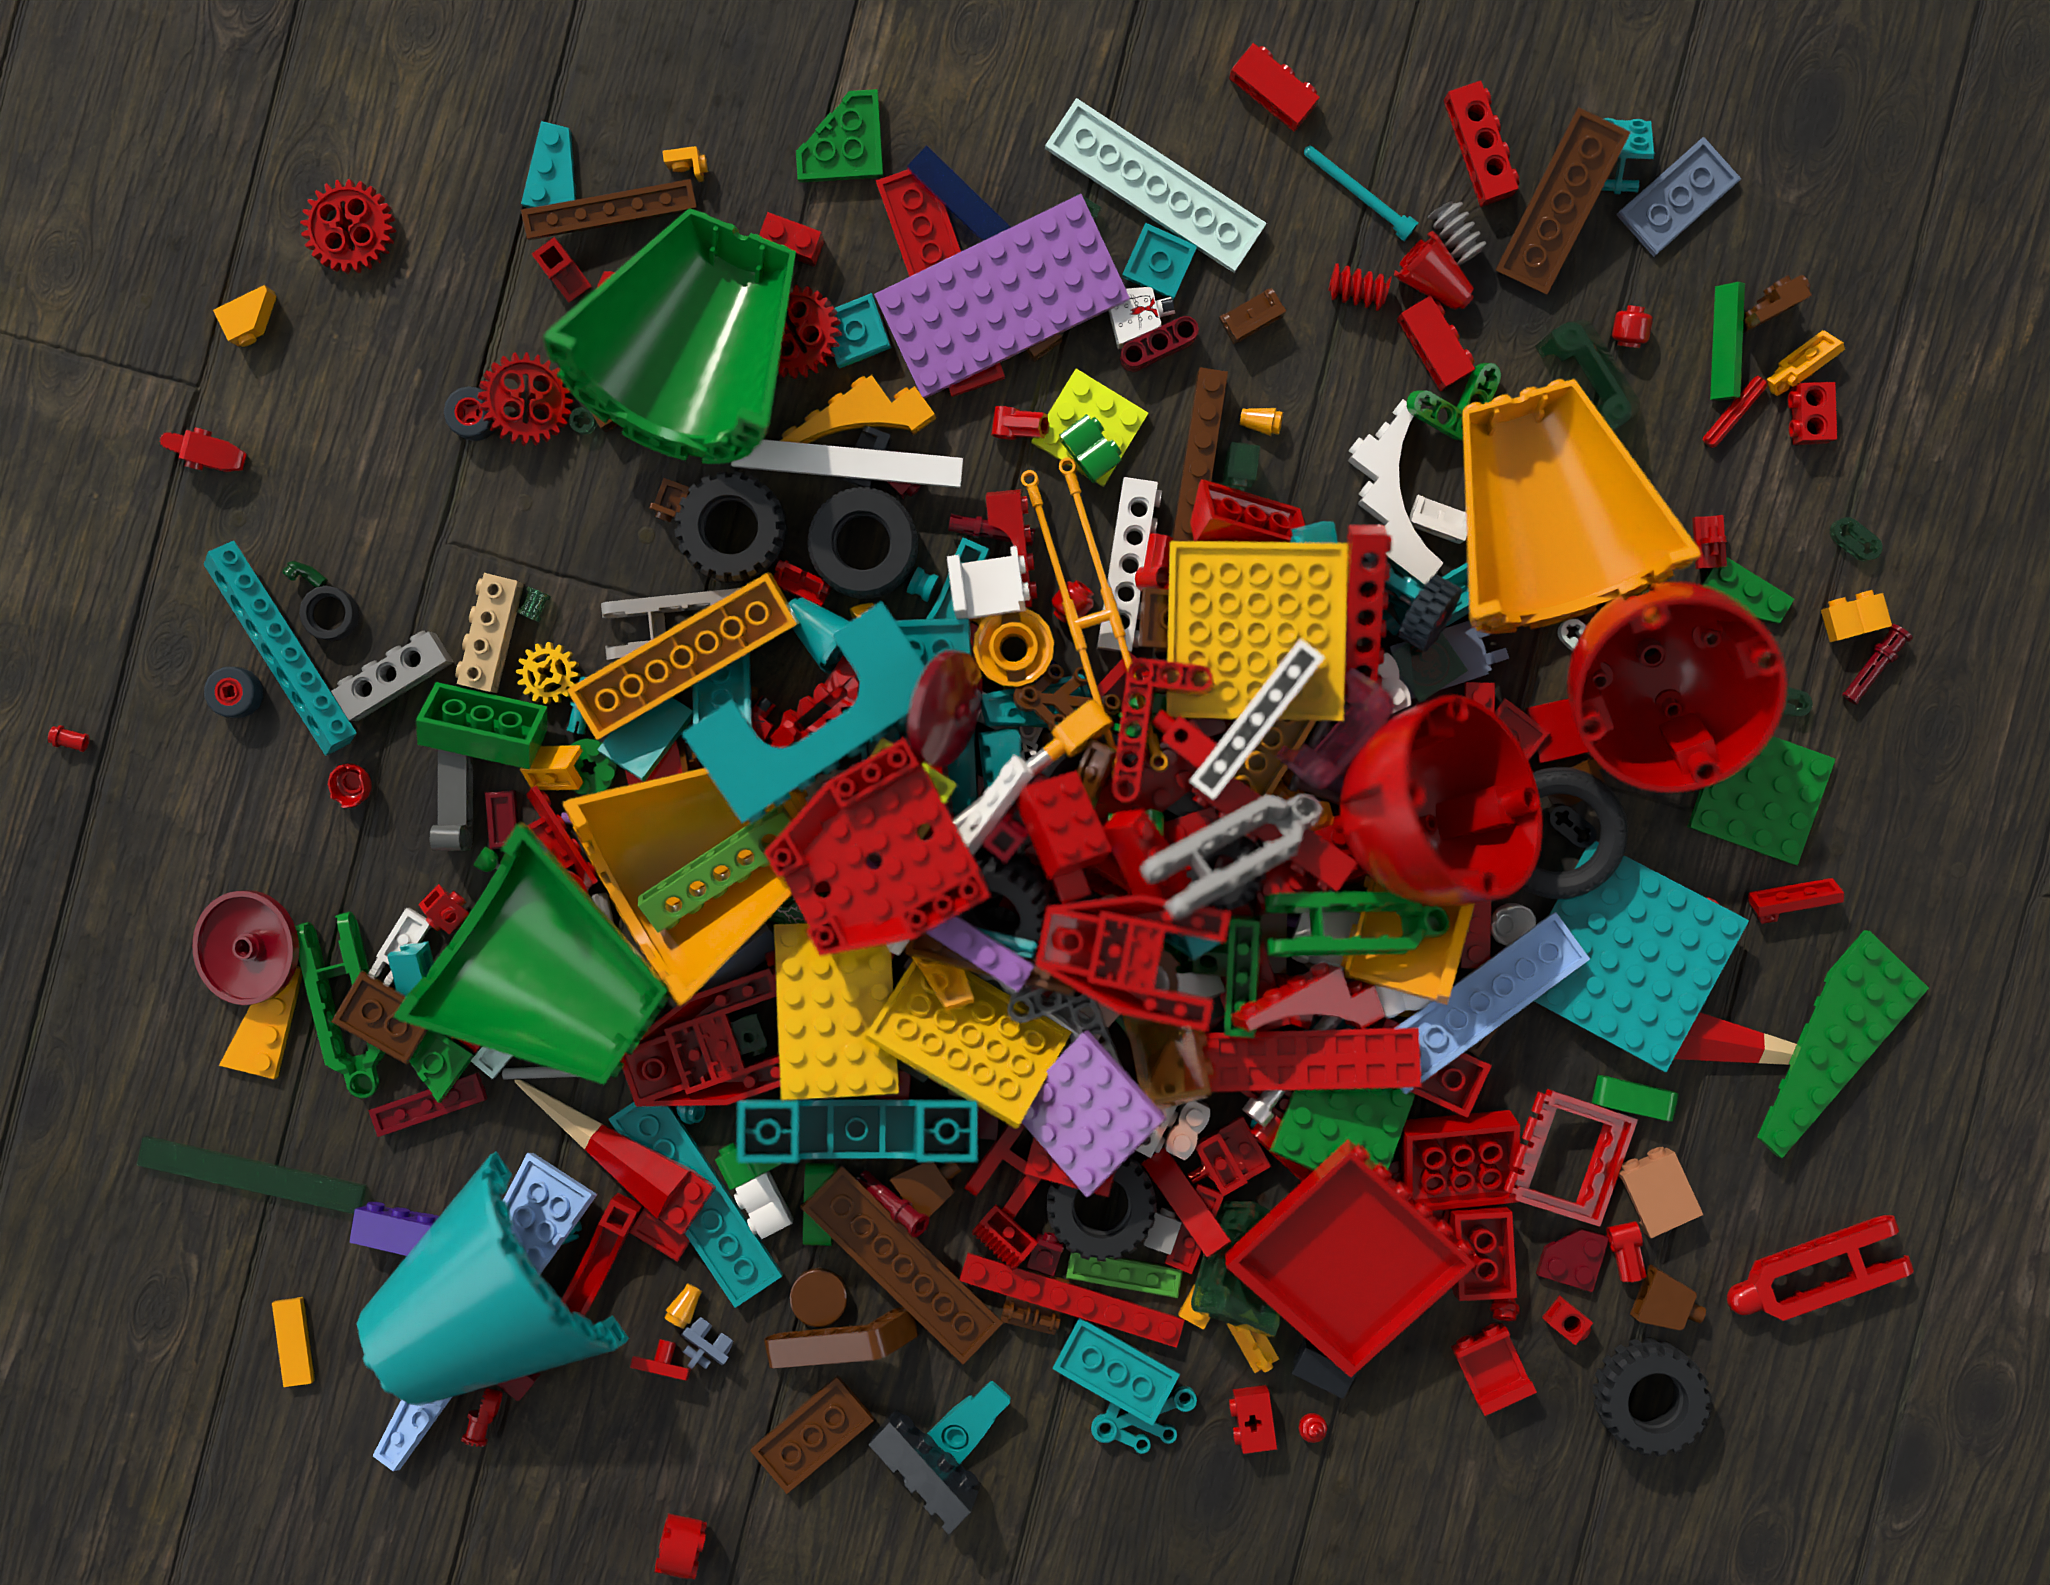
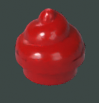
[1490,1298,1520,1321]
[1298,1413,1327,1443]

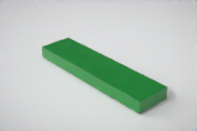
[1710,282,1745,401]

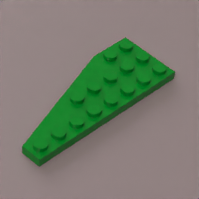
[1757,930,1929,1158]

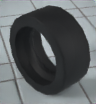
[299,586,359,641]

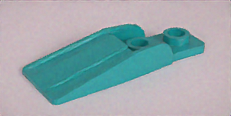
[927,1381,1011,1464]

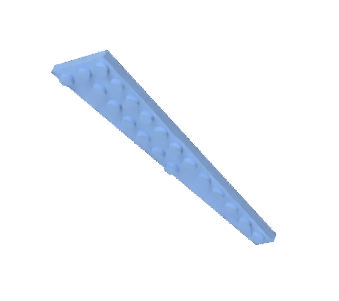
[373,1153,598,1471]

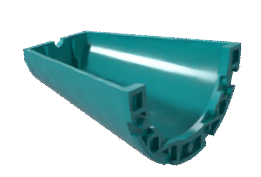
[357,1151,629,1406]

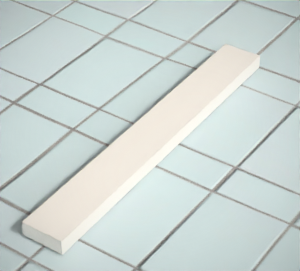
[731,440,963,488]

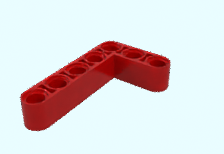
[1113,659,1214,805]

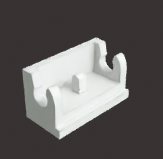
[1409,495,1467,544]

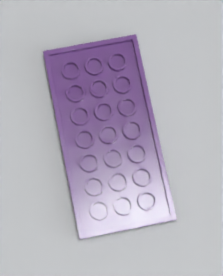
[874,194,1130,399]

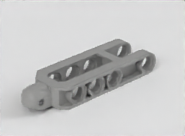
[601,588,741,661]
[1140,794,1322,919]

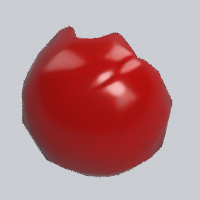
[328,763,372,808]

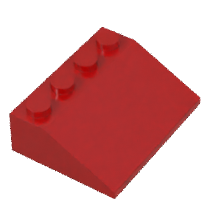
[1398,1110,1520,1211]

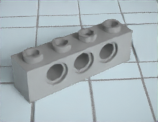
[331,631,454,721]

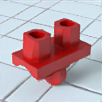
[1692,515,1727,569]

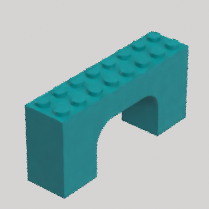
[682,602,925,824]
[737,1099,977,1162]

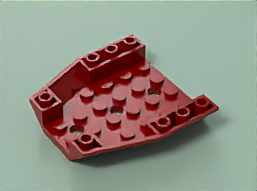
[764,738,990,956]

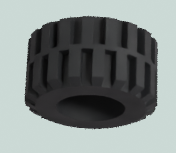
[1186,836,1267,910]

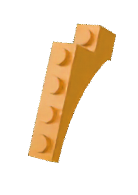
[780,375,936,444]

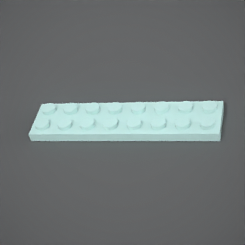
[1045,98,1266,273]

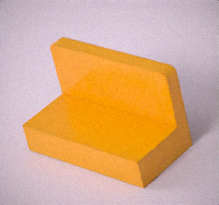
[520,745,583,790]

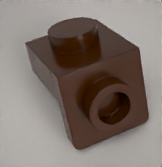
[649,478,690,523]

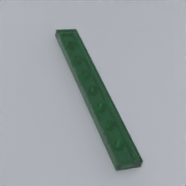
[137,1136,367,1214]

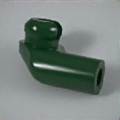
[282,561,328,588]

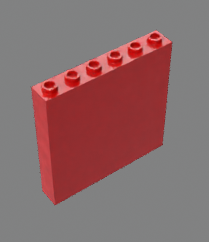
[1225,1139,1476,1378]

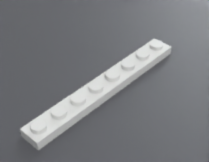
[886,755,1033,955]

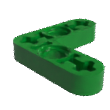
[1406,363,1501,441]

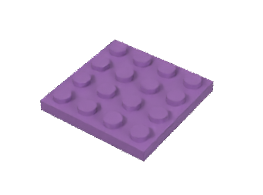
[1021,1031,1167,1197]

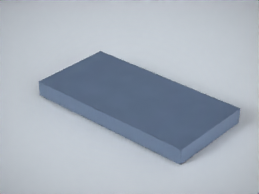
[1616,137,1741,257]

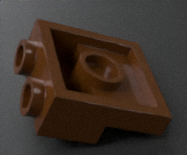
[1743,275,1812,334]

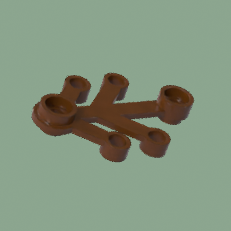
[1013,664,1121,732]

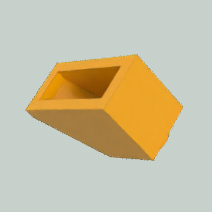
[213,285,277,347]

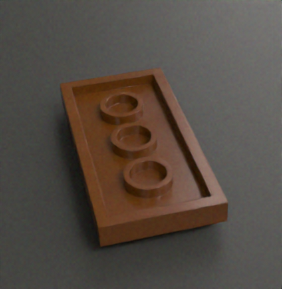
[750,1375,874,1494]

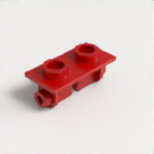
[773,560,832,607]

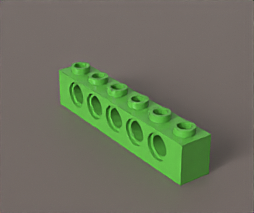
[638,804,793,932]

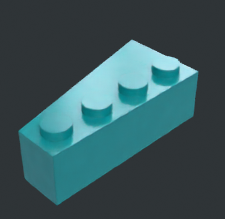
[977,728,1022,833]

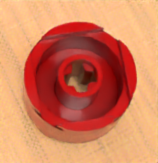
[654,1513,707,1579]

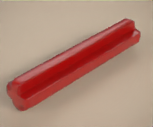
[1702,376,1768,448]

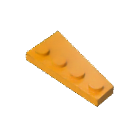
[905,945,974,1011]
[219,966,303,1079]

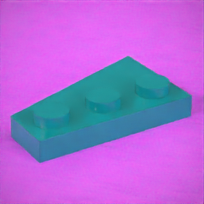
[521,121,576,208]

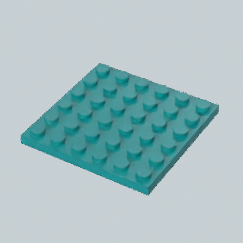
[1534,840,1749,1072]

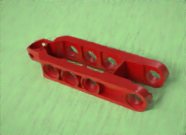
[964,1122,1041,1219]
[1727,1215,1914,1321]

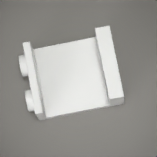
[947,546,1030,619]

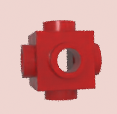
[418,884,469,934]

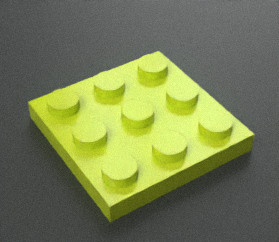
[1031,369,1148,487]

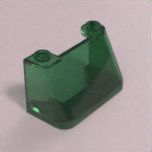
[1535,319,1640,431]
[1191,1201,1280,1337]

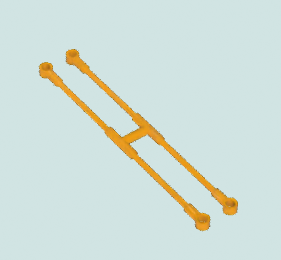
[1021,458,1168,780]

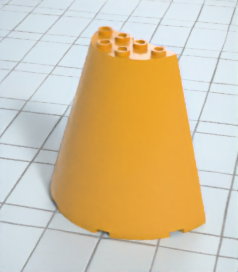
[1462,379,1700,634]
[563,768,808,1006]

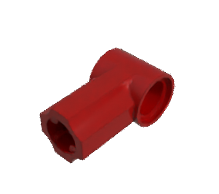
[991,406,1050,440]
[1135,534,1173,592]
[1606,1221,1646,1282]

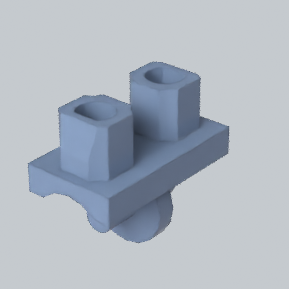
[681,1317,734,1369]

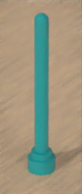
[1304,146,1419,242]

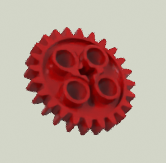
[300,179,396,274]
[777,285,842,379]
[477,352,573,446]

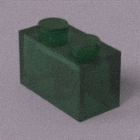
[1222,442,1261,492]

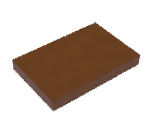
[331,971,429,1065]

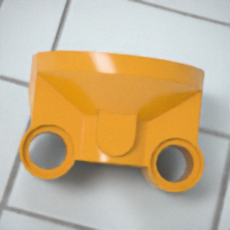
[973,608,1054,690]

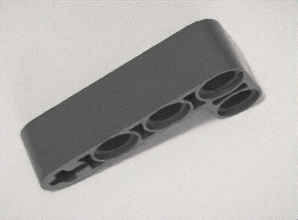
[430,749,473,851]

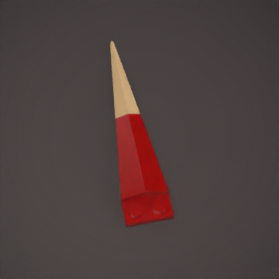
[1674,1012,1797,1065]
[514,1079,716,1235]

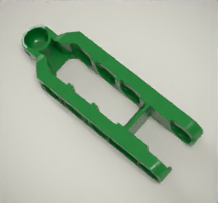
[1264,892,1450,957]
[295,912,385,1098]

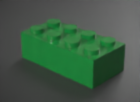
[416,682,547,769]

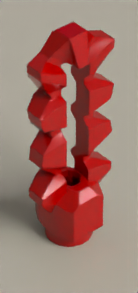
[768,669,859,748]

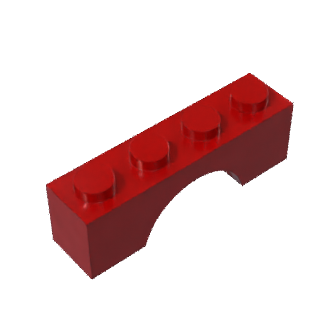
[986,489,1037,607]

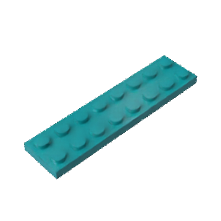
[609,1102,783,1308]

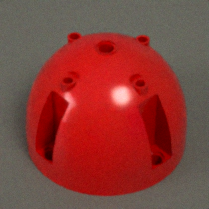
[1567,582,1786,792]
[1332,696,1542,905]

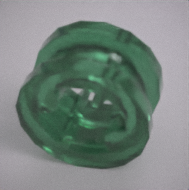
[569,407,597,435]

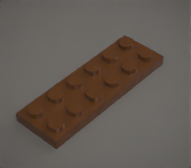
[1495,107,1631,294]

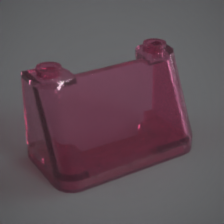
[1275,668,1395,789]

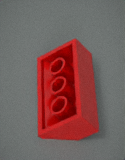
[1190,479,1305,543]

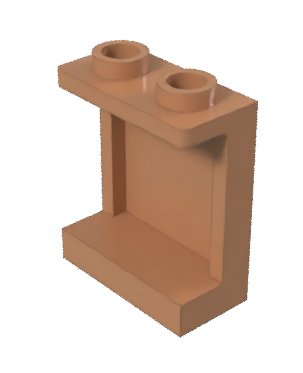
[1618,1147,1703,1238]

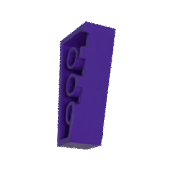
[349,1202,439,1256]

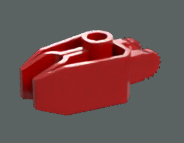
[159,427,247,472]

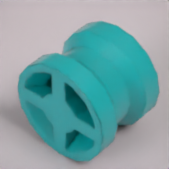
[907,567,939,602]

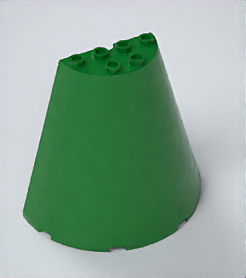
[544,208,796,464]
[394,822,671,1084]

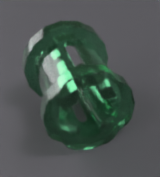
[516,586,551,622]

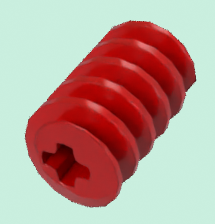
[1328,263,1392,311]

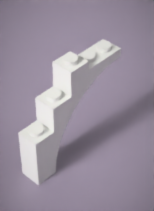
[1348,399,1443,588]

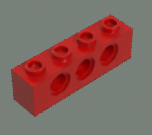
[1443,80,1520,207]

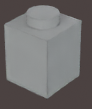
[1143,1206,1182,1255]

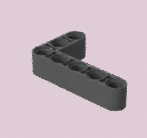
[1008,986,1124,1070]

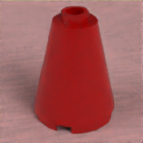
[1394,231,1474,310]

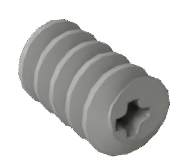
[1428,201,1487,266]

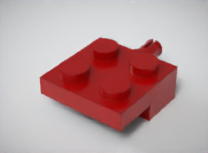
[1187,1116,1271,1196]

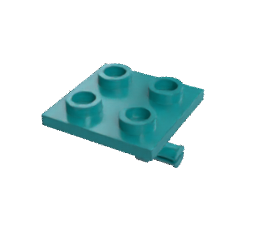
[1601,118,1654,194]

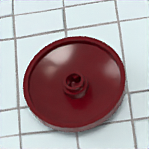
[908,650,983,768]
[192,890,299,1005]

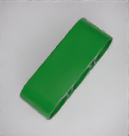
[1592,1075,1679,1122]
[803,1163,836,1246]

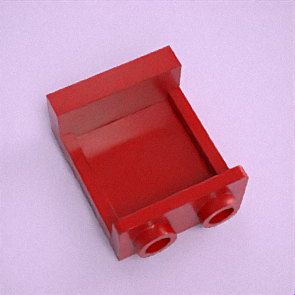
[1451,1323,1537,1416]

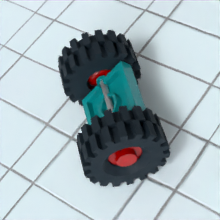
[1346,541,1462,652]

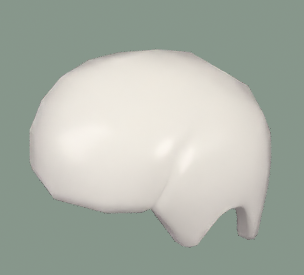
[1491,903,1536,946]

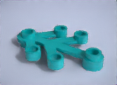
[1091,1386,1197,1454]

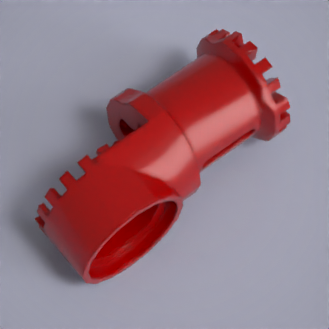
[461,1388,503,1447]

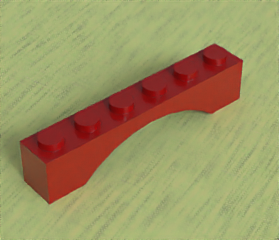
[561,1193,643,1318]

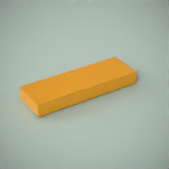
[272,1297,315,1387]

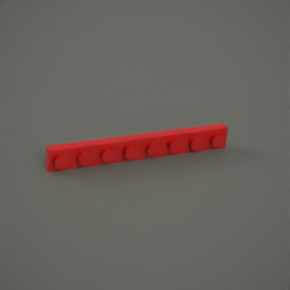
[959,1252,1185,1348]

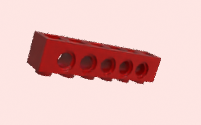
[1344,525,1392,702]

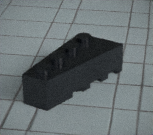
[869,1409,981,1535]

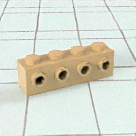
[455,573,524,693]

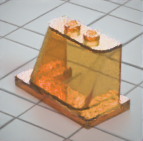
[1123,1014,1213,1127]

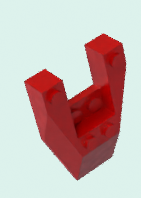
[1036,895,1230,1031]
[620,966,780,1106]

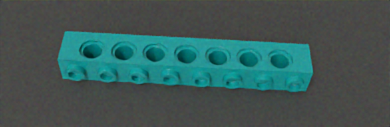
[203,541,356,756]

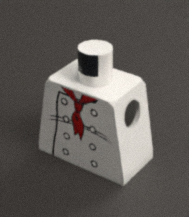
[1108,287,1175,349]

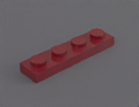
[368,1072,488,1137]

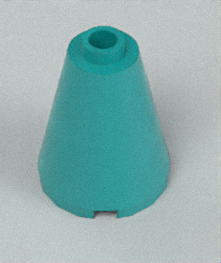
[789,597,850,673]

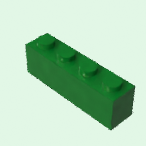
[1224,914,1262,1038]

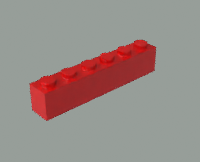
[1191,776,1358,892]

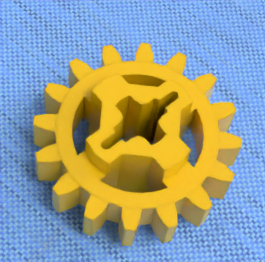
[516,642,580,704]

